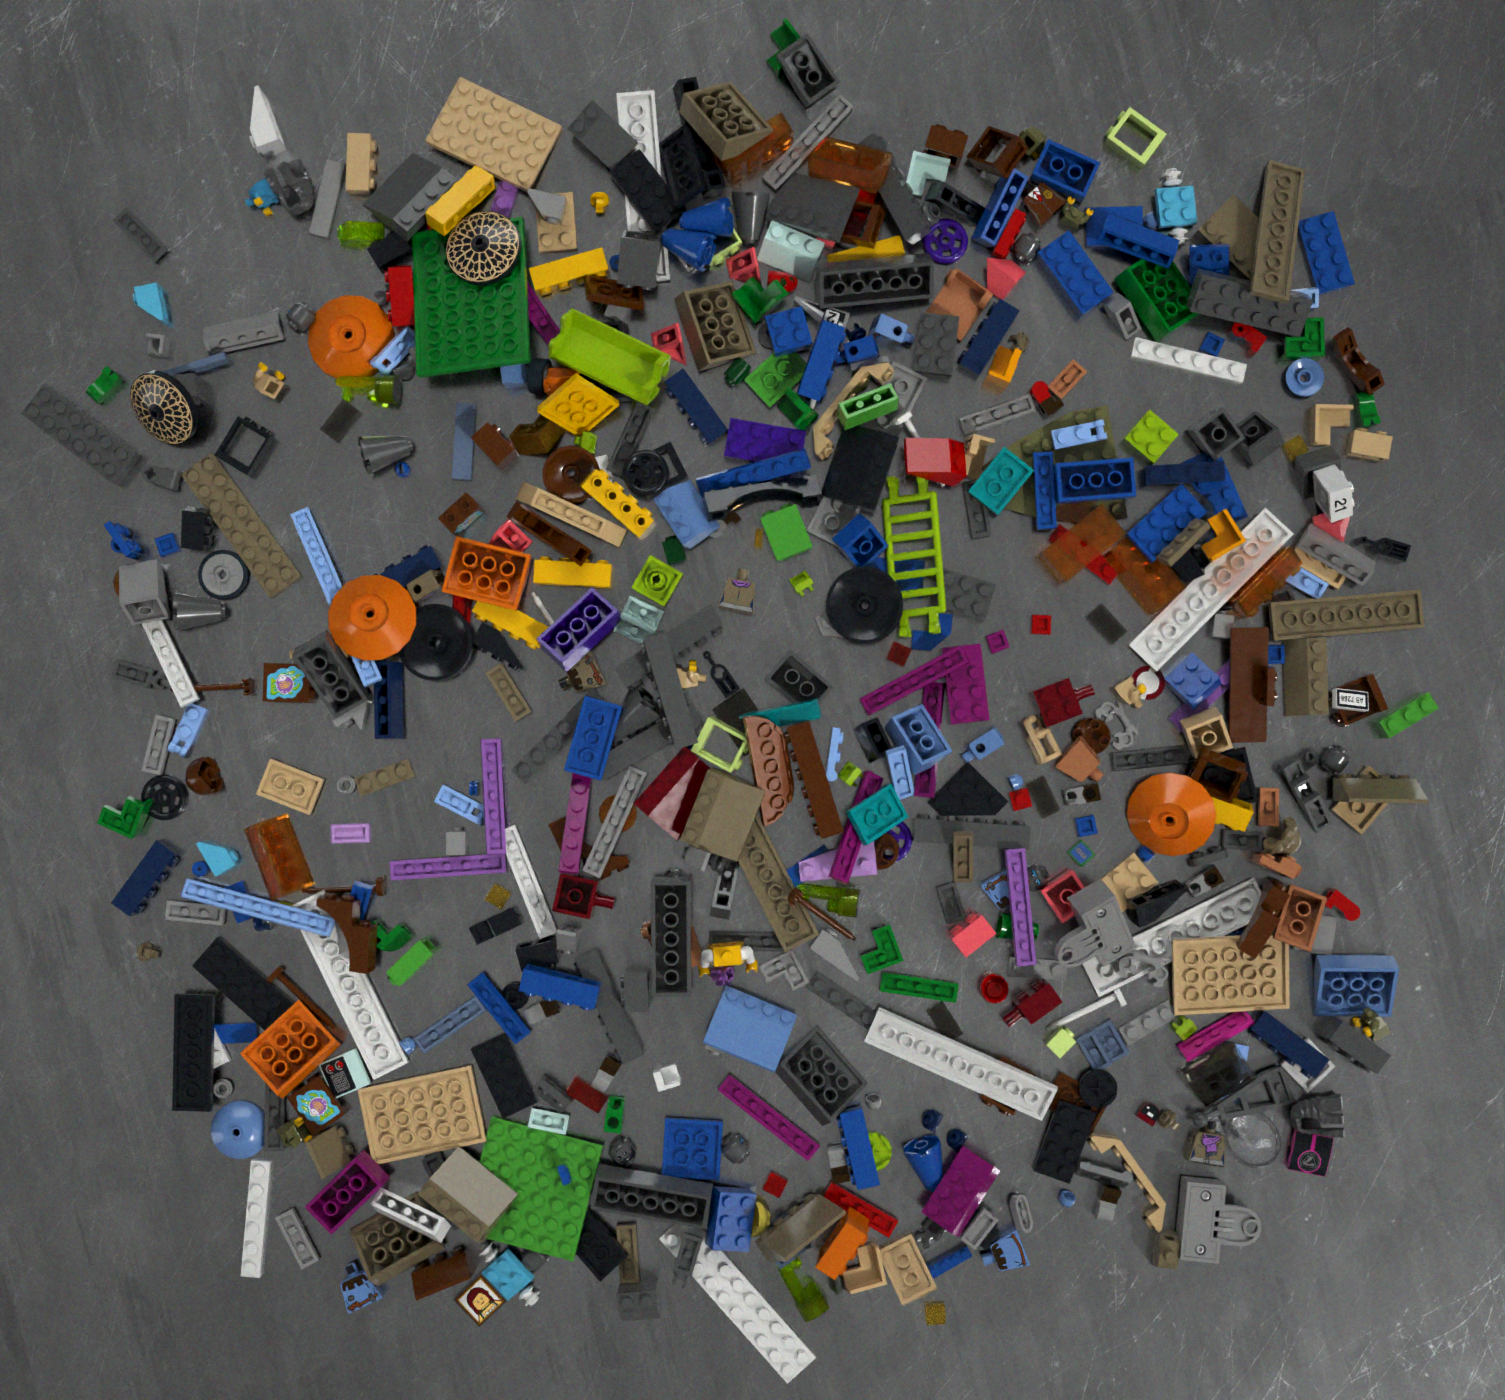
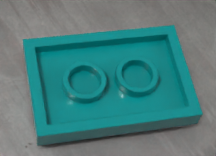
[968,447,1034,516]
[846,783,908,846]

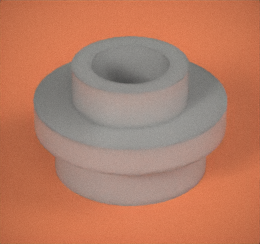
[336,775,356,795]
[213,1079,233,1098]

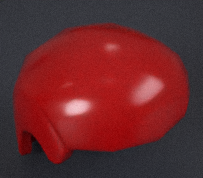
[980,974,1009,1004]

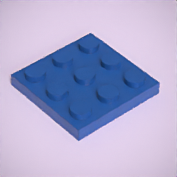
[662,1117,723,1180]

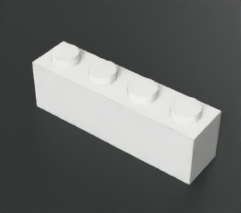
[371,1187,451,1243]

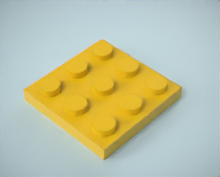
[537,374,619,437]

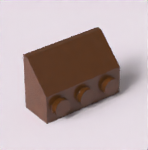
[411,1247,476,1301]

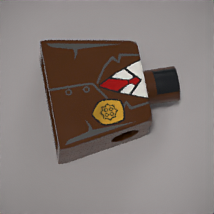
[1021,181,1067,230]

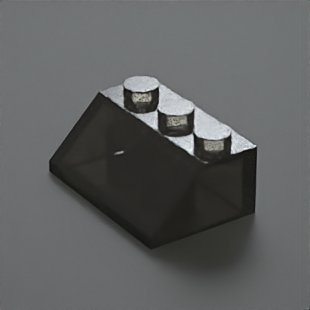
[1182,1041,1256,1106]

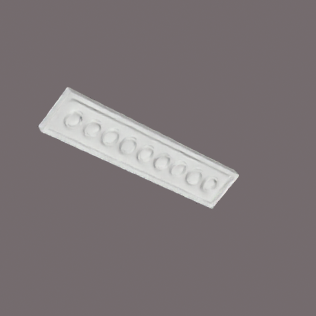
[616,90,670,282]
[1129,508,1294,672]
[1082,878,1261,997]
[292,890,409,1080]
[864,1007,1058,1121]
[659,1224,816,1384]

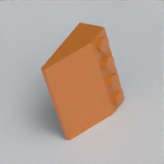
[441,536,533,611]
[240,1000,341,1099]

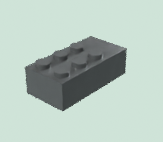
[292,630,370,718]

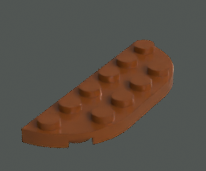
[743,715,794,826]

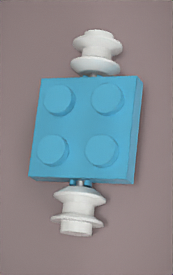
[1154,168,1197,247]
[478,1241,540,1306]

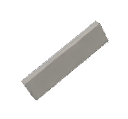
[309,160,346,239]
[958,393,1036,437]

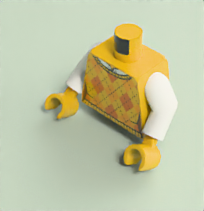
[698,941,757,977]

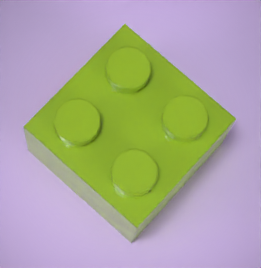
[1121,410,1179,466]

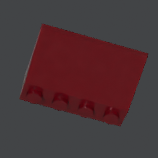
[633,747,711,841]

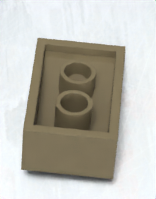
[305,1123,355,1179]

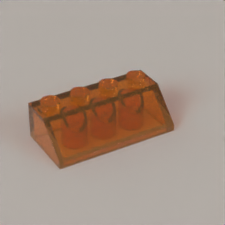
[807,136,893,194]
[1228,546,1303,618]
[244,813,314,901]

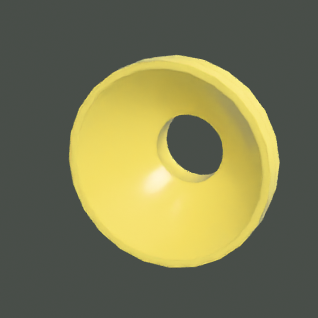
[751,1201,770,1237]

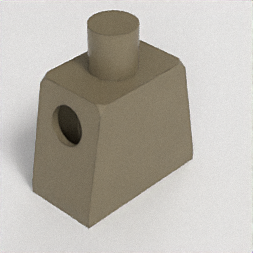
[1151,1229,1180,1270]

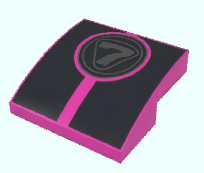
[1286,1130,1334,1177]

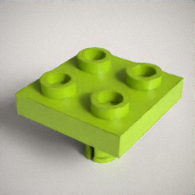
[631,555,683,607]

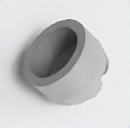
[865,1093,881,1110]

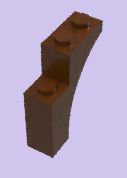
[506,501,592,566]
[548,816,631,880]
[1236,877,1290,959]
[316,893,378,974]

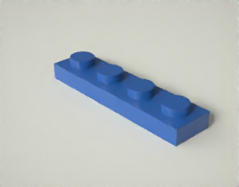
[1032,452,1057,530]
[467,972,531,1044]

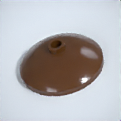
[542,445,600,503]

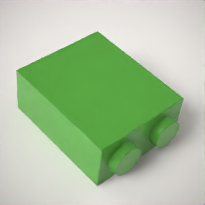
[760,503,813,562]
[386,937,439,987]

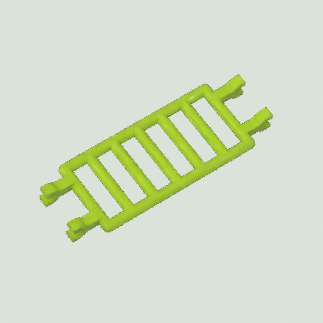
[882,476,946,638]

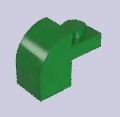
[371,920,414,952]

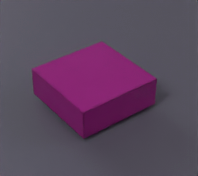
[985,630,1010,654]

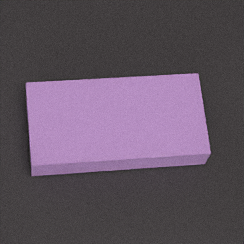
[331,823,371,844]

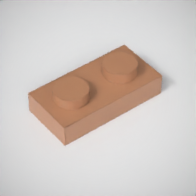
[1048,359,1087,400]
[1258,788,1279,826]

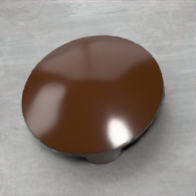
[1072,717,1111,754]

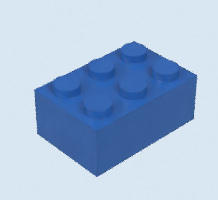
[1029,139,1101,203]
[705,1186,757,1252]

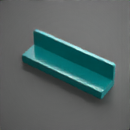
[739,698,822,727]

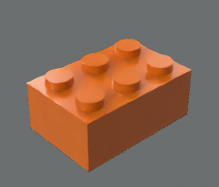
[815,1207,870,1280]

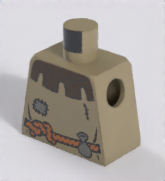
[558,651,607,693]

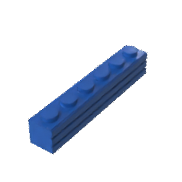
[927,1243,972,1279]

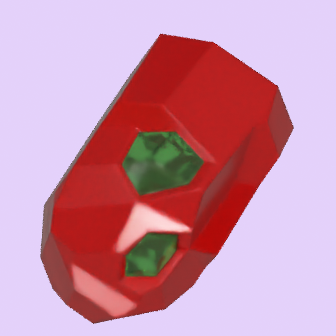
[767,271,798,293]

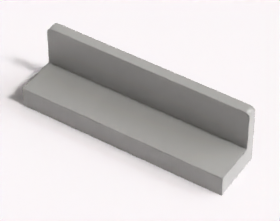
[203,312,284,356]
[1297,523,1376,587]

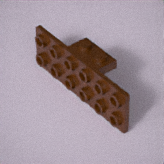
[1228,627,1277,743]

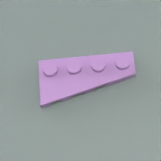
[799,841,877,882]

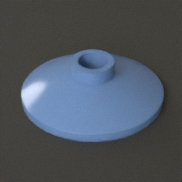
[1285,358,1324,397]

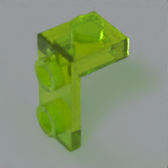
[337,221,384,246]

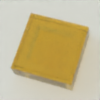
[1282,435,1309,461]
[754,528,764,550]
[485,883,512,910]
[925,1303,946,1325]

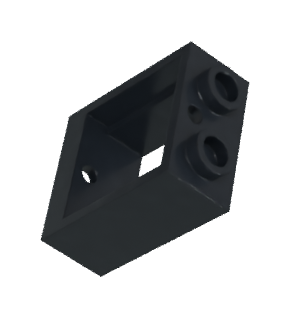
[214,416,275,478]
[630,441,688,499]

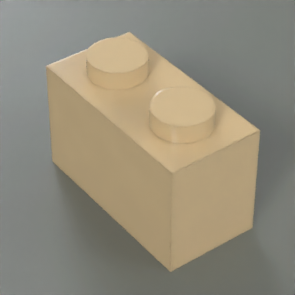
[1346,428,1393,462]

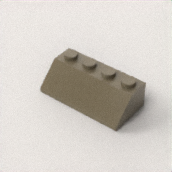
[1282,638,1329,716]

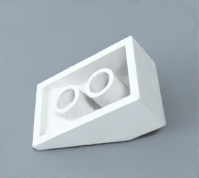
[249,86,286,158]

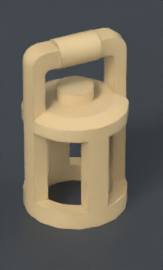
[1023,714,1062,765]

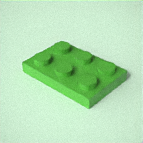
[744,352,806,409]

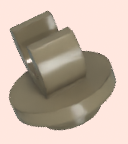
[1009,331,1029,351]
[136,942,158,962]
[1159,1110,1180,1131]

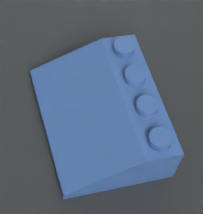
[1313,955,1399,1017]
[703,985,797,1073]

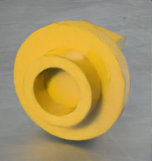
[590,192,609,213]

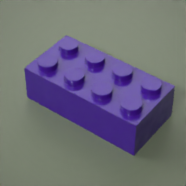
[724,418,806,463]
[536,587,622,672]

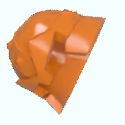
[543,367,580,396]

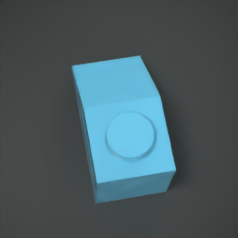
[133,282,169,324]
[196,841,240,877]

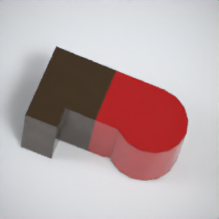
[1030,381,1064,418]

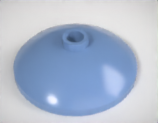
[211,1100,265,1159]

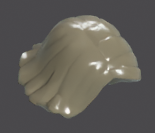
[1263,816,1301,855]

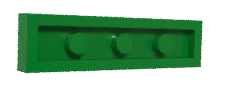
[879,972,959,1003]

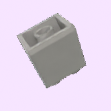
[119,559,170,625]

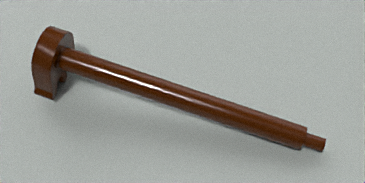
[170,678,254,696]
[302,876,385,896]
[788,887,856,941]
[266,966,336,1029]

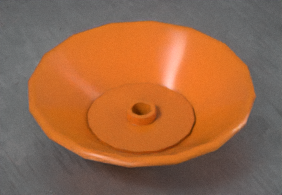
[308,295,394,381]
[328,575,416,661]
[1127,772,1216,856]

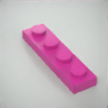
[1177,1011,1254,1062]

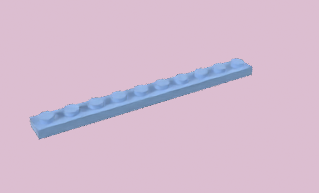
[290,507,383,687]

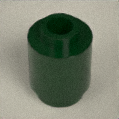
[723,358,751,386]

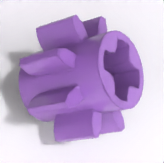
[710,966,734,986]

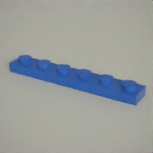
[696,448,811,498]

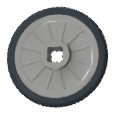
[198,550,248,600]

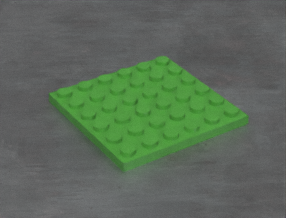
[461,1117,604,1261]

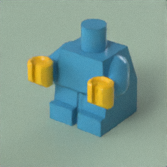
[245,178,280,216]

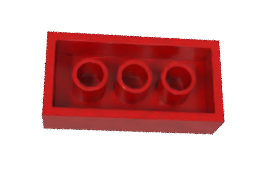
[991,209,1027,259]

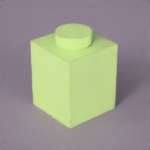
[1044,1027,1076,1058]

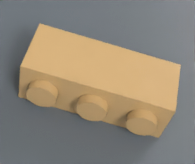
[345,133,377,196]

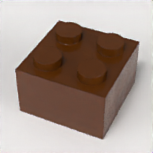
[923,124,968,168]
[471,422,518,471]

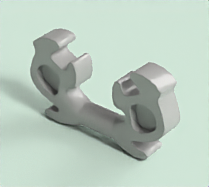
[1094,701,1138,750]
[1117,950,1168,987]

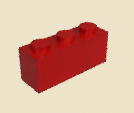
[384,265,415,326]

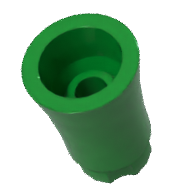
[995,912,1039,942]

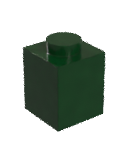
[662,535,687,566]

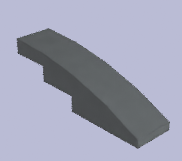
[1280,756,1333,833]

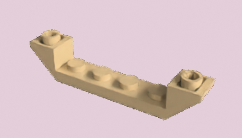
[813,362,895,461]
[515,482,627,547]
[1088,1133,1166,1233]

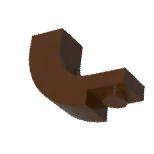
[1332,327,1385,395]

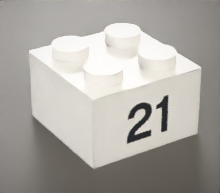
[1313,464,1355,523]

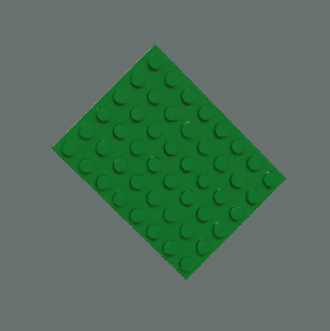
[412,217,531,378]

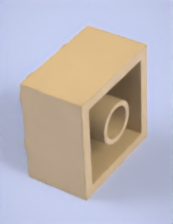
[1179,706,1233,760]

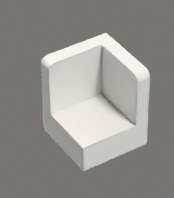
[653,1064,681,1092]

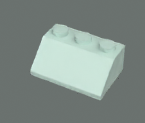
[757,220,825,283]

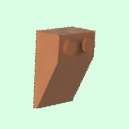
[1273,884,1327,952]

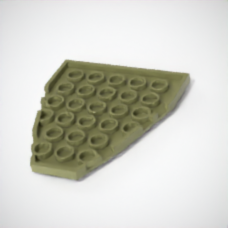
[982,405,1128,525]

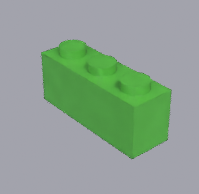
[837,383,899,430]
[1373,692,1439,739]

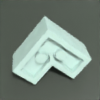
[906,151,951,198]

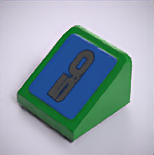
[1067,840,1096,867]

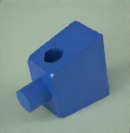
[837,335,880,365]

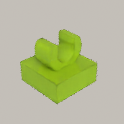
[574,431,597,454]
[789,571,814,596]
[837,761,863,787]
[1172,1016,1198,1041]

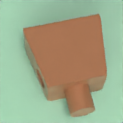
[1055,736,1104,782]

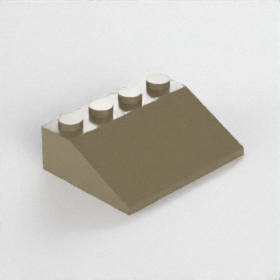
[679,81,773,161]
[1193,194,1259,281]
[674,281,757,371]
[680,768,766,861]
[1333,774,1428,803]
[418,1146,518,1243]
[349,1192,445,1286]
[755,1194,846,1262]

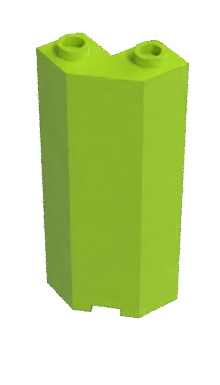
[548,308,671,405]

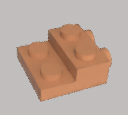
[1250,852,1302,879]

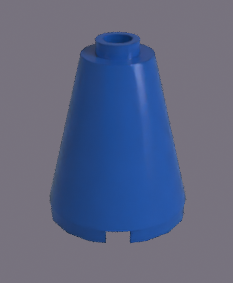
[679,197,733,237]
[661,228,717,272]
[903,1135,943,1192]

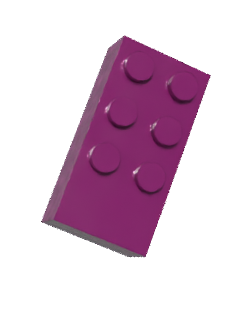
[940,643,990,725]
[921,1146,1000,1237]
[305,1149,390,1235]

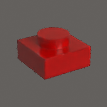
[1008,788,1032,811]

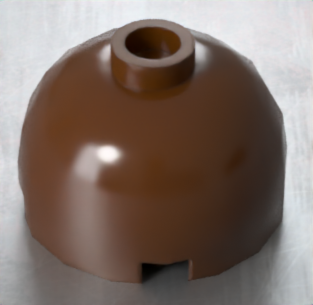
[185,756,223,796]

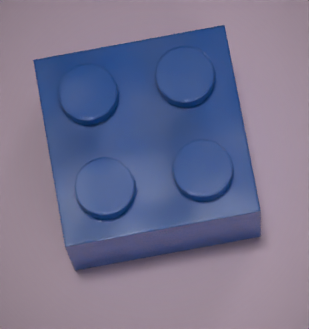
[765,306,813,358]
[832,513,889,567]
[1164,652,1221,711]

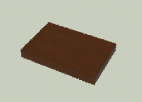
[584,275,644,311]
[1048,1071,1107,1133]

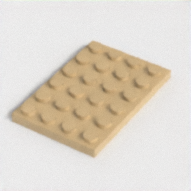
[425,77,563,192]
[1171,933,1290,1016]
[358,1065,486,1164]

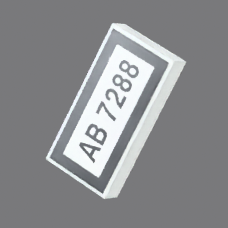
[1332,688,1369,712]

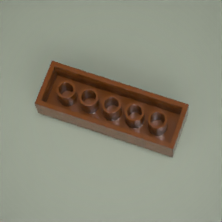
[784,721,844,839]

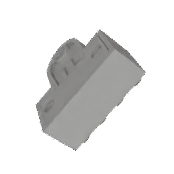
[1054,878,1137,968]
[1176,1176,1261,1264]

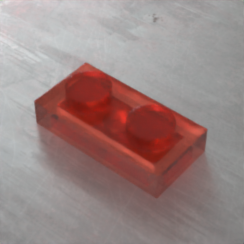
[566,1076,609,1114]

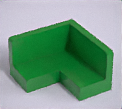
[766,18,801,77]
[731,277,789,323]
[1281,317,1325,361]
[777,387,819,431]
[97,796,153,839]
[861,923,904,975]

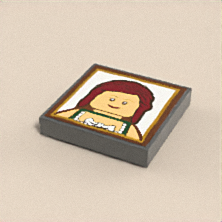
[453,1272,507,1328]

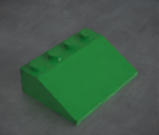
[1114,259,1199,342]

